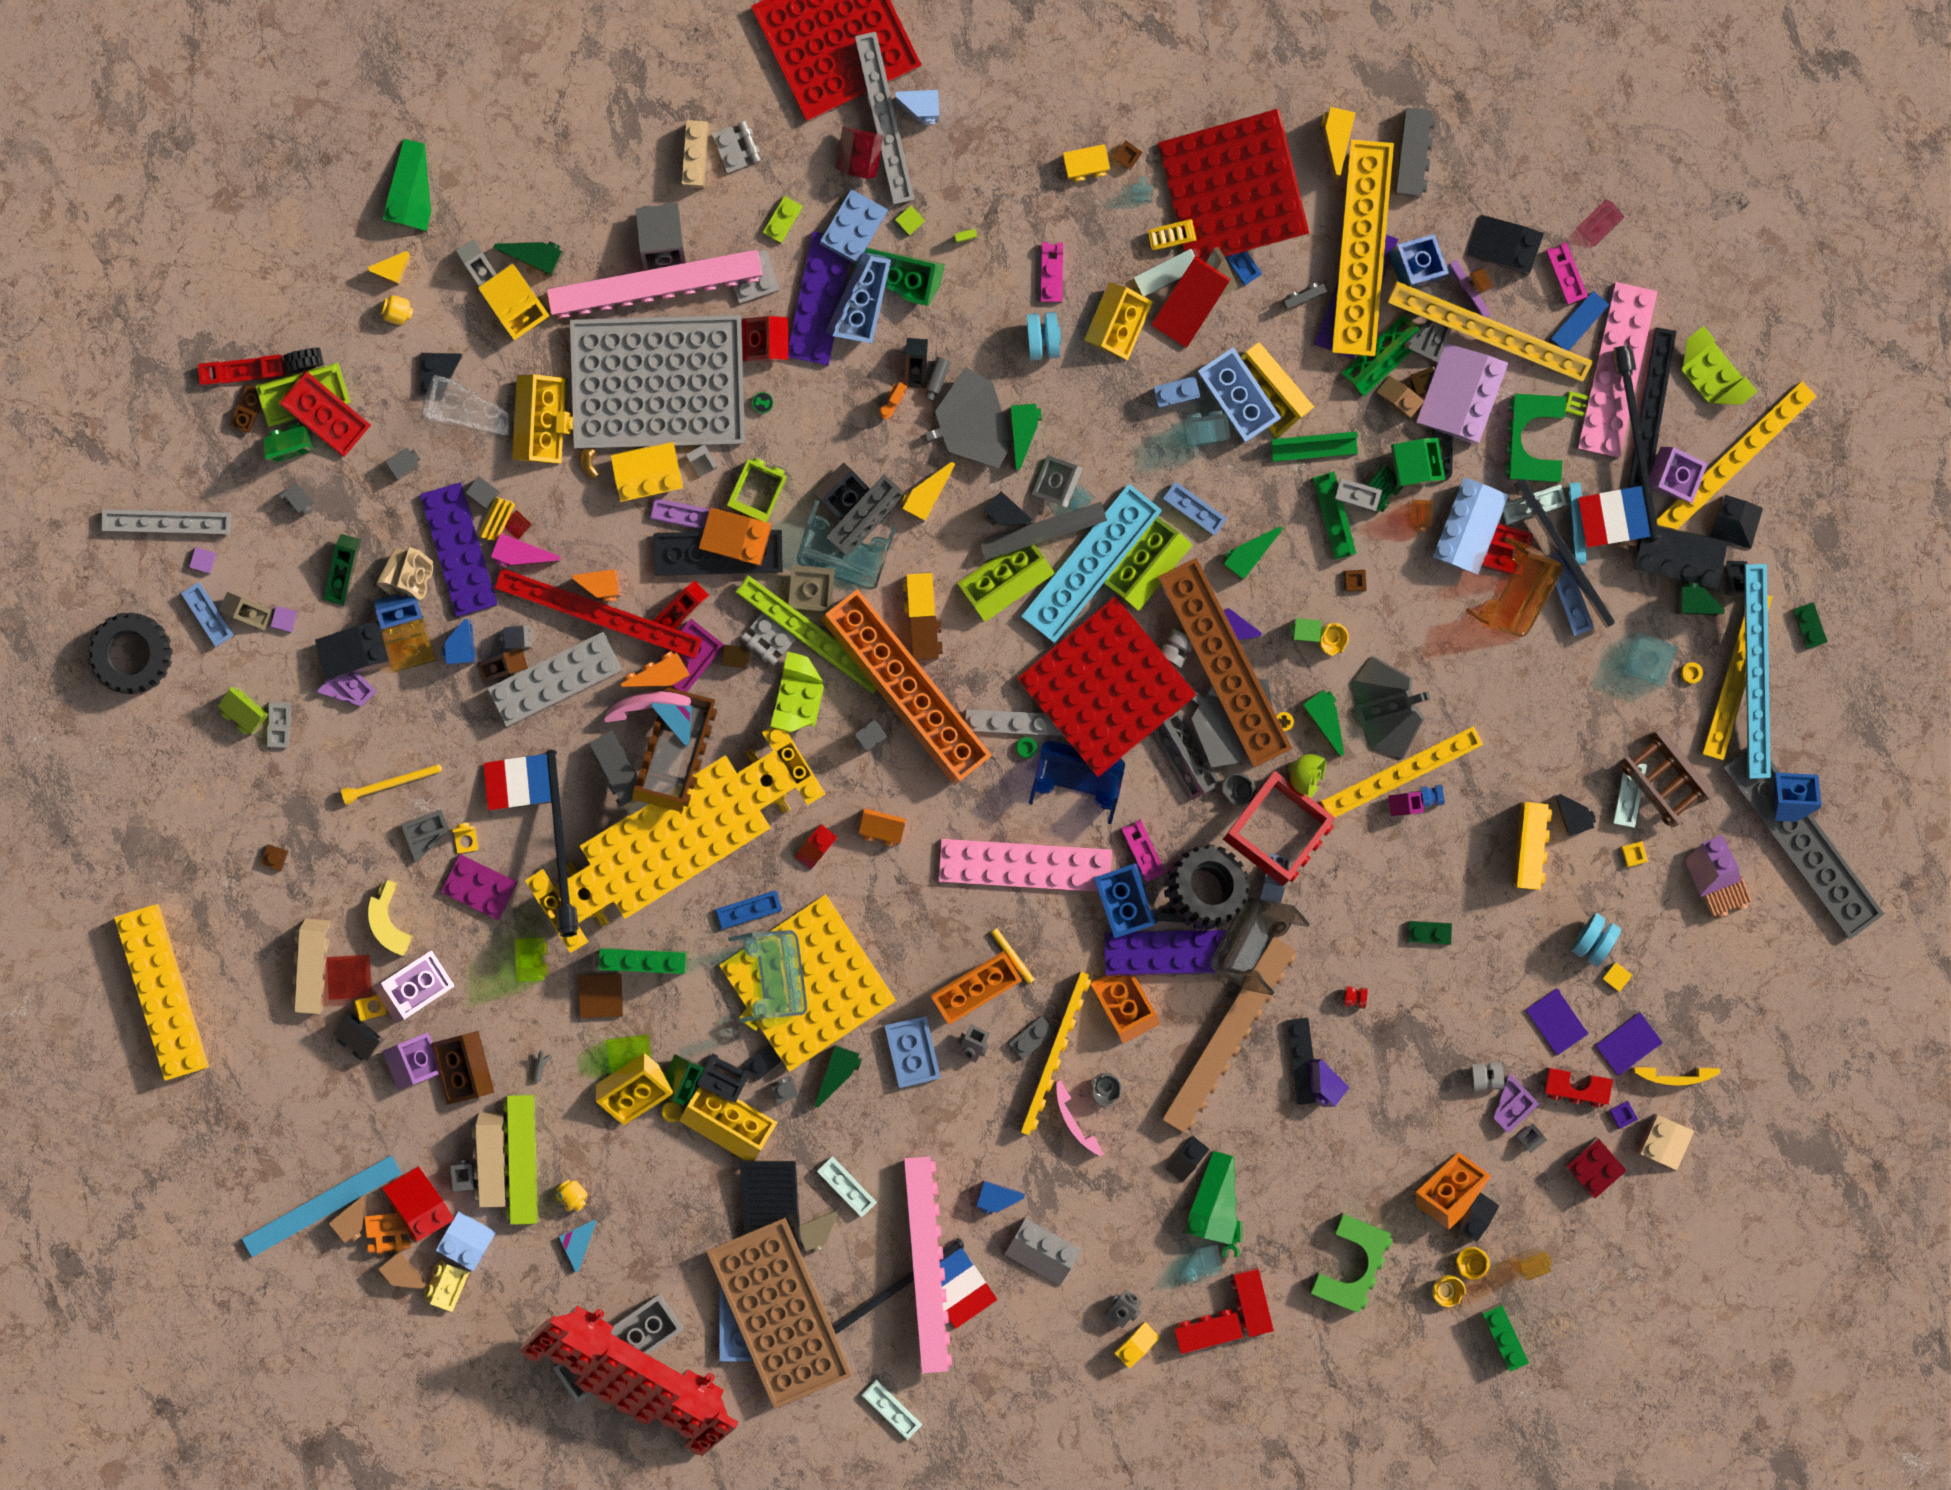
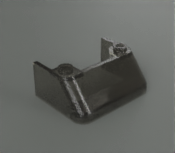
[1211,898,1310,995]

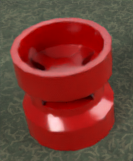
[1344,986,1368,1009]

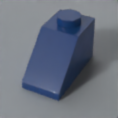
[374,595,423,629]
[977,1180,1025,1215]

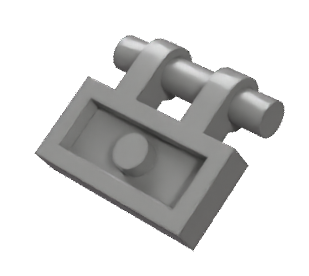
[712,121,761,174]
[741,613,796,666]

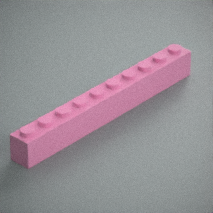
[547,250,763,319]
[904,1156,952,1373]

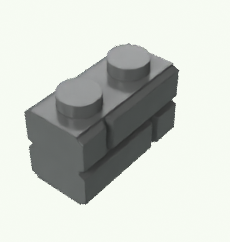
[853,720,887,751]

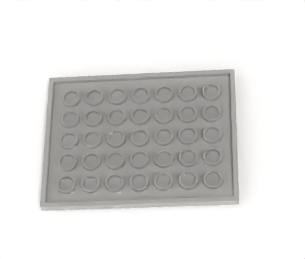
[570,315,745,448]

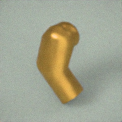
[580,448,600,480]

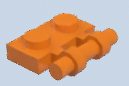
[879,382,908,420]
[364,1213,411,1254]

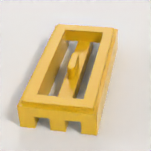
[477,496,515,542]

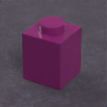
[1388,791,1424,816]

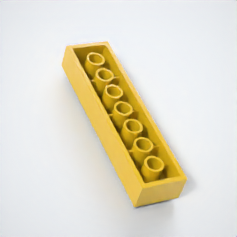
[114,904,209,1081]

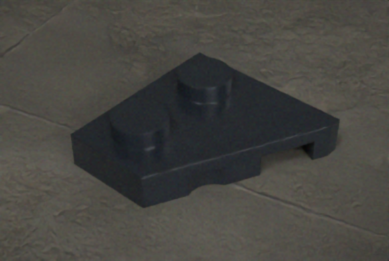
[420,353,463,396]

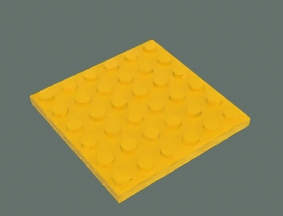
[719,894,897,1072]

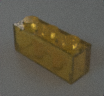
[1514,1247,1553,1281]

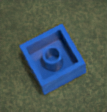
[1388,234,1449,288]

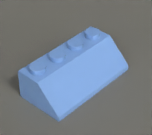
[1197,347,1281,444]
[1433,477,1509,575]

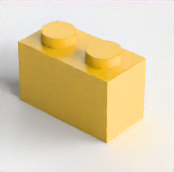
[1063,144,1110,182]
[903,573,935,618]

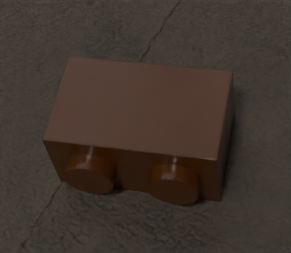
[911,616,943,660]

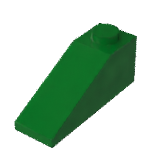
[1011,403,1042,471]
[1223,526,1283,580]
[1302,690,1344,757]

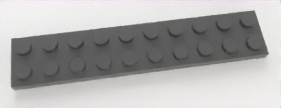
[1722,750,1884,939]

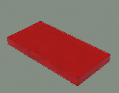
[1152,256,1231,348]
[278,370,371,457]

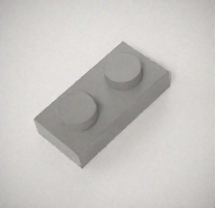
[1334,478,1382,511]

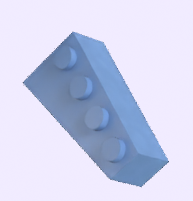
[825,252,891,343]

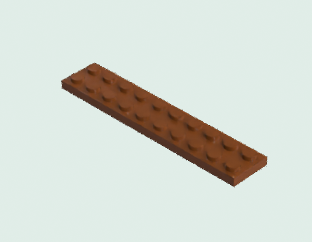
[1158,557,1293,768]

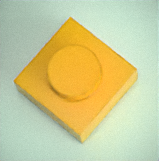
[556,411,573,435]

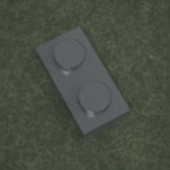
[1283,283,1327,310]
[1009,1015,1055,1059]

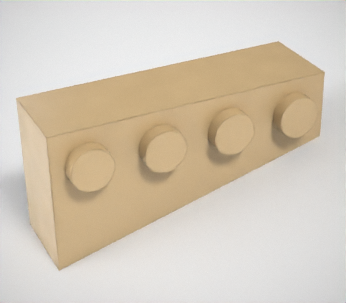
[292,918,331,1014]
[472,1112,507,1207]

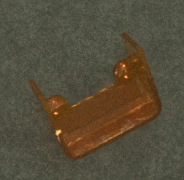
[1466,537,1563,637]

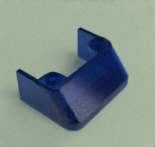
[1028,741,1125,824]

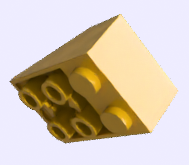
[478,263,550,340]

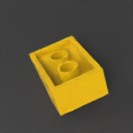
[1320,107,1355,180]

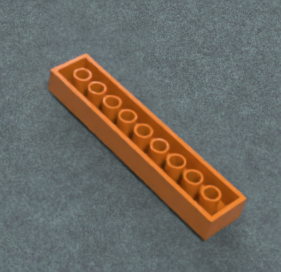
[820,589,992,786]

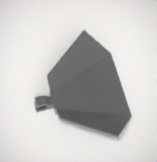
[925,367,1012,469]
[1352,656,1431,759]
[1191,678,1272,768]

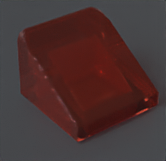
[505,509,533,540]

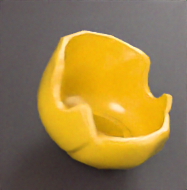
[1318,622,1349,656]
[1456,1247,1490,1280]
[1432,1275,1466,1308]

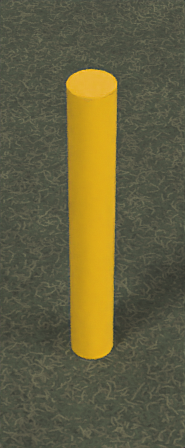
[990,928,1035,984]

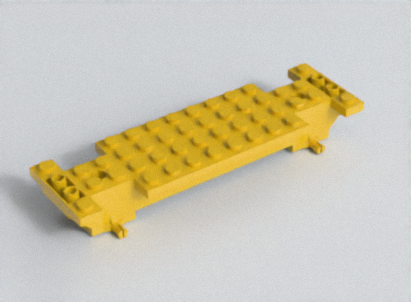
[525,727,826,953]

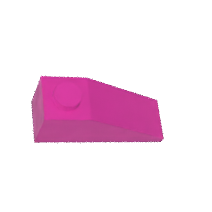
[491,533,562,567]

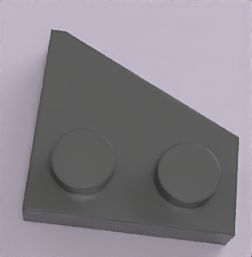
[401,809,449,863]

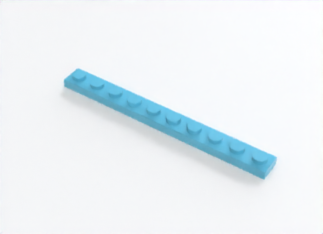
[1744,563,1771,779]

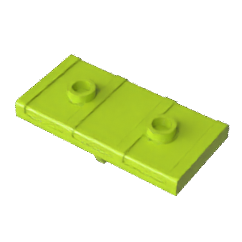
[256,362,351,427]

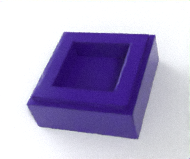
[1609,1100,1638,1129]

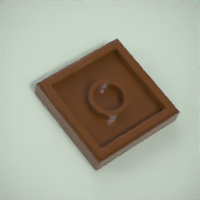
[578,973,623,1018]

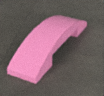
[604,691,691,722]
[1056,1080,1104,1156]

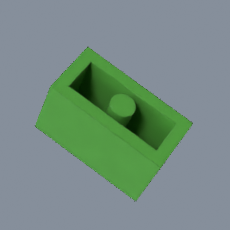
[1288,618,1322,643]

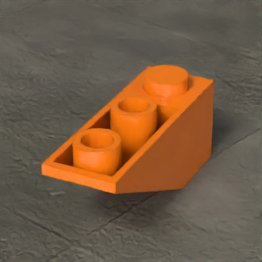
[621,651,690,687]

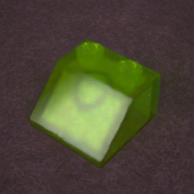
[515,937,549,982]
[606,1033,653,1074]

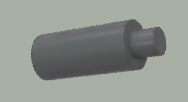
[925,357,951,400]

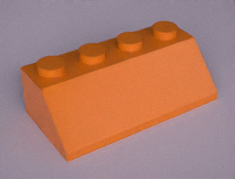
[930,951,1022,1025]

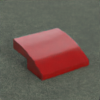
[1481,524,1533,577]

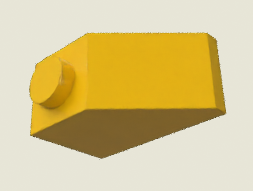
[1114,1322,1160,1369]

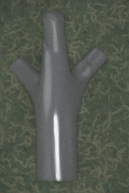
[531,1050,552,1082]

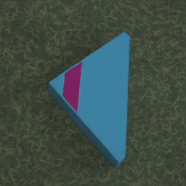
[652,702,692,746]
[559,1220,596,1272]

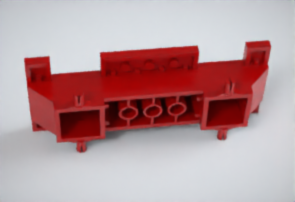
[519,1306,739,1456]

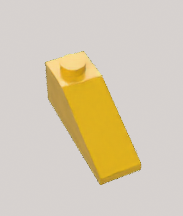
[901,462,955,521]

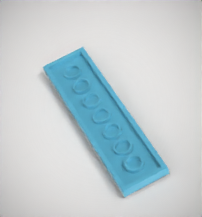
[1021,484,1162,643]

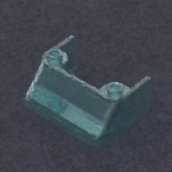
[796,500,897,590]
[728,930,807,1023]

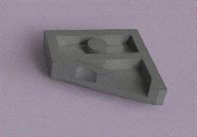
[1404,319,1452,363]

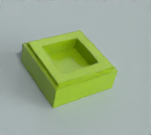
[895,206,925,236]
[955,229,977,244]

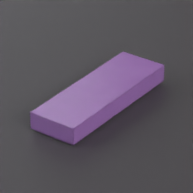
[1448,260,1491,317]
[650,498,710,530]

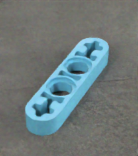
[1568,482,1586,565]

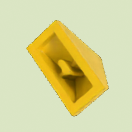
[368,251,411,284]

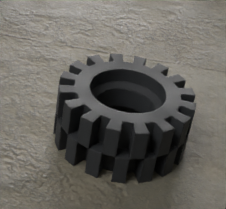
[283,347,324,373]

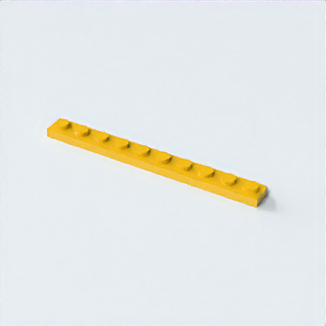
[1388,281,1592,382]
[1657,381,1817,529]

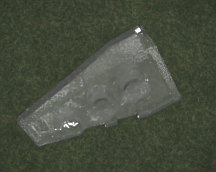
[420,375,512,436]

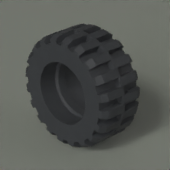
[87,612,173,694]
[1164,844,1250,930]

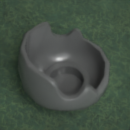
[1222,773,1256,806]
[1090,1073,1122,1107]

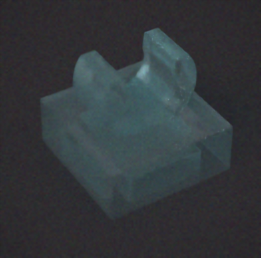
[1130,177,1153,203]
[1069,483,1095,510]

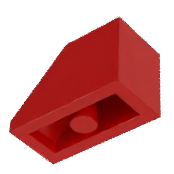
[795,824,838,870]

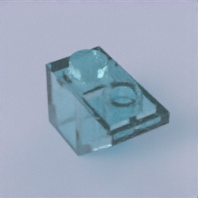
[1179,1243,1223,1282]

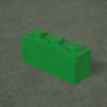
[1481,1303,1529,1372]

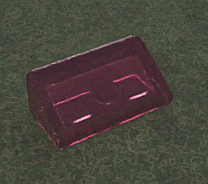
[1577,199,1624,247]

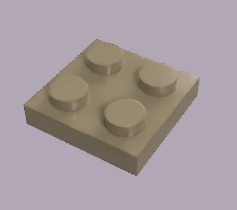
[789,565,835,612]

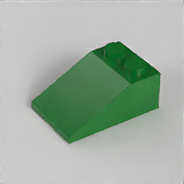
[264,423,315,464]

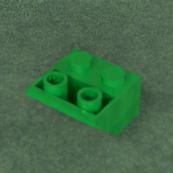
[1391,438,1445,487]

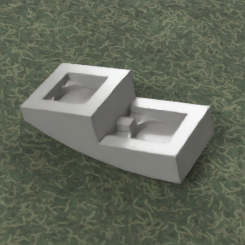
[267,701,291,748]

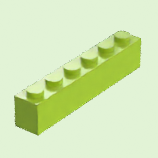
[503,1094,538,1224]

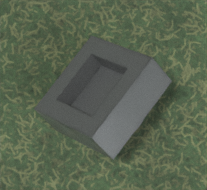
[1517,1124,1547,1153]

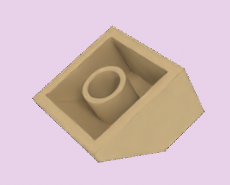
[1638,1114,1694,1170]

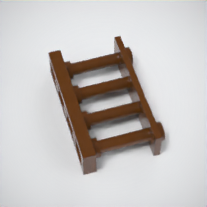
[1619,727,1715,828]

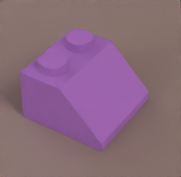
[1649,447,1707,503]
[1685,835,1741,897]
[383,1032,439,1090]

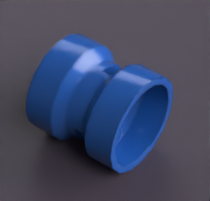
[1420,784,1445,808]

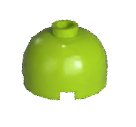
[1288,754,1327,798]

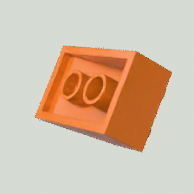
[699,507,772,566]
[1090,976,1160,1044]
[1416,1152,1491,1230]

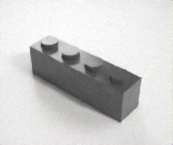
[1395,108,1435,198]
[589,730,649,816]

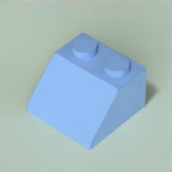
[895,90,939,125]
[436,1211,496,1271]

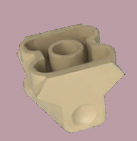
[377,547,433,602]

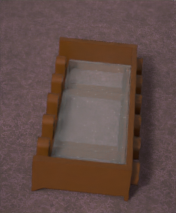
[632,687,718,814]

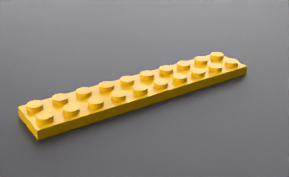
[1332,139,1394,357]

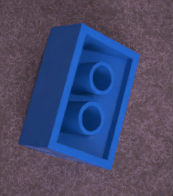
[1094,863,1158,938]

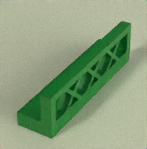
[1342,315,1419,397]
[1271,431,1358,462]
[1313,471,1357,560]

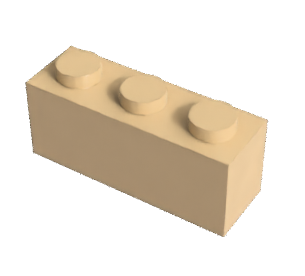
[682,120,709,188]

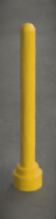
[341,764,442,805]

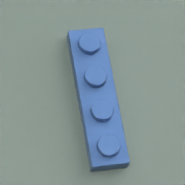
[1544,551,1594,636]

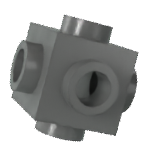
[957,1024,990,1063]
[1106,1289,1142,1328]

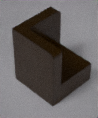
[1409,366,1435,395]
[722,644,750,669]

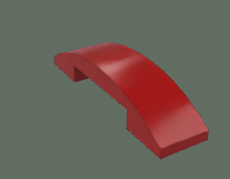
[198,354,284,385]

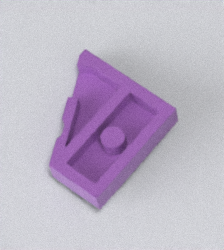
[317,674,377,707]
[1494,1074,1539,1134]

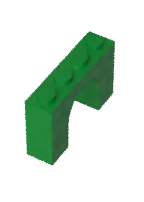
[1505,394,1566,483]
[599,947,688,974]

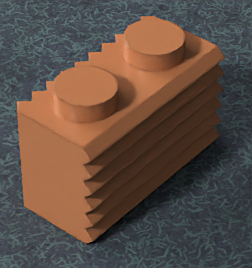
[1702,877,1752,919]

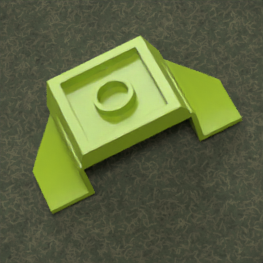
[1681,325,1758,405]
[770,652,824,733]

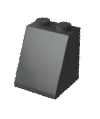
[636,203,686,271]

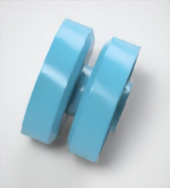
[1026,312,1061,361]
[1571,912,1622,967]

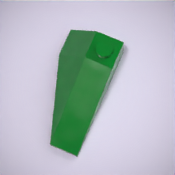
[383,139,432,231]
[854,247,945,306]
[1185,1151,1238,1245]

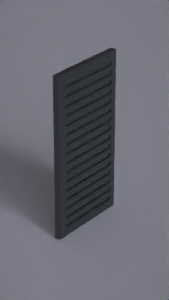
[740,1160,802,1255]

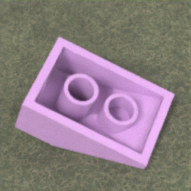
[373,950,454,1024]

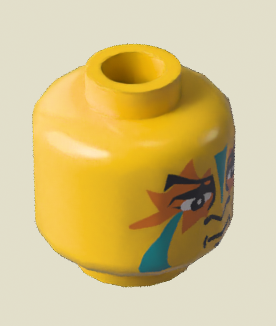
[556,1180,588,1212]

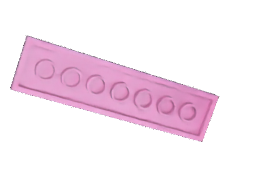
[1577,282,1658,458]
[939,839,1112,892]

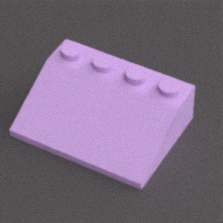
[1416,343,1508,445]

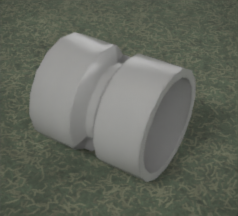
[1160,628,1193,668]
[1471,1061,1504,1091]

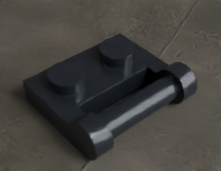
[696,1053,751,1105]

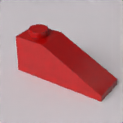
[653,580,710,629]

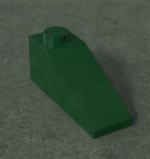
[493,241,563,276]
[323,534,362,606]
[815,1045,862,1108]

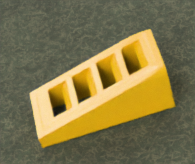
[1148,220,1196,250]

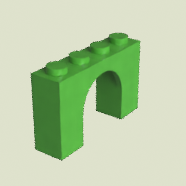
[1310,1213,1393,1313]

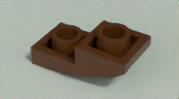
[1468,268,1495,294]
[230,384,262,433]

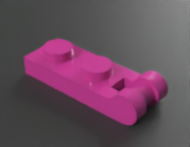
[1041,242,1063,303]
[1546,242,1588,305]
[1121,819,1166,882]

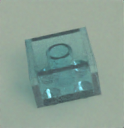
[1183,411,1231,447]
[1621,632,1679,687]

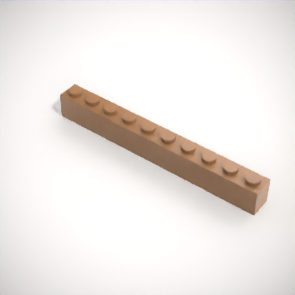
[1162,936,1296,1133]

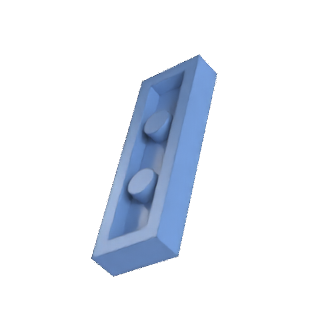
[1163,481,1227,536]
[181,582,234,647]

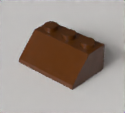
[431,1030,495,1105]

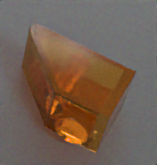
[1408,500,1433,532]

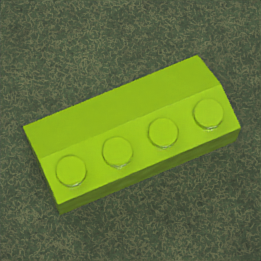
[1104,517,1193,611]
[957,544,1055,622]

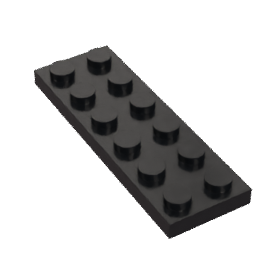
[654,530,783,576]

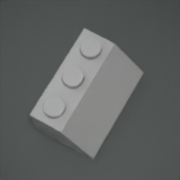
[1004,1217,1081,1285]

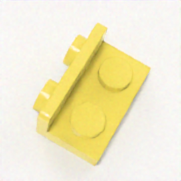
[424,1260,469,1312]

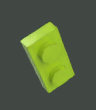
[763,196,803,244]

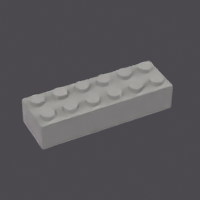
[488,632,623,727]
[553,1293,684,1403]

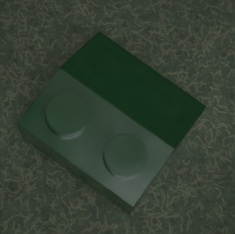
[1676,583,1725,615]

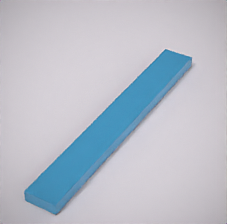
[242,1155,402,1257]

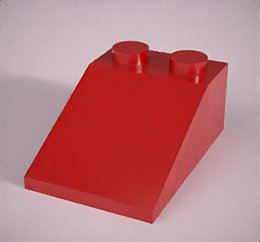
[382,1166,455,1243]

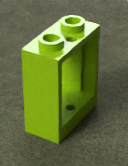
[727,457,788,523]

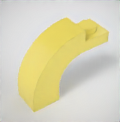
[368,880,413,956]

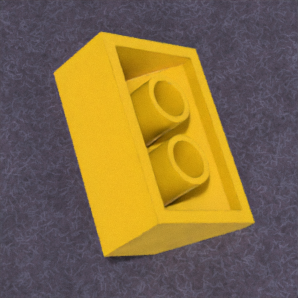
[1084,282,1153,360]
[611,441,683,502]
[596,1053,673,1125]

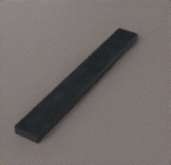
[1628,327,1677,488]
[1514,479,1615,628]

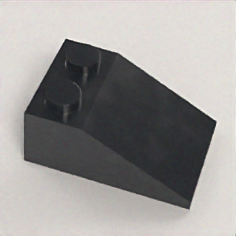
[1468,214,1544,276]
[814,462,892,530]
[315,621,389,681]

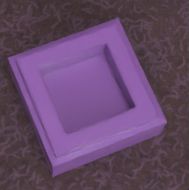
[190,547,217,574]
[271,606,298,632]

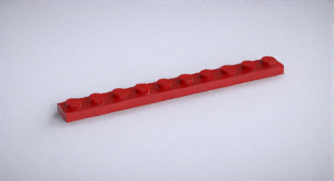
[495,568,703,659]

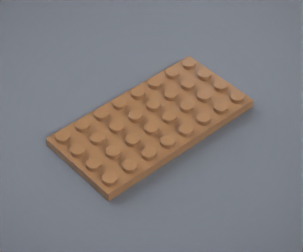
[706,1218,853,1409]

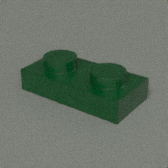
[1792,602,1828,649]
[1408,921,1452,945]

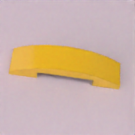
[1632,1067,1720,1085]

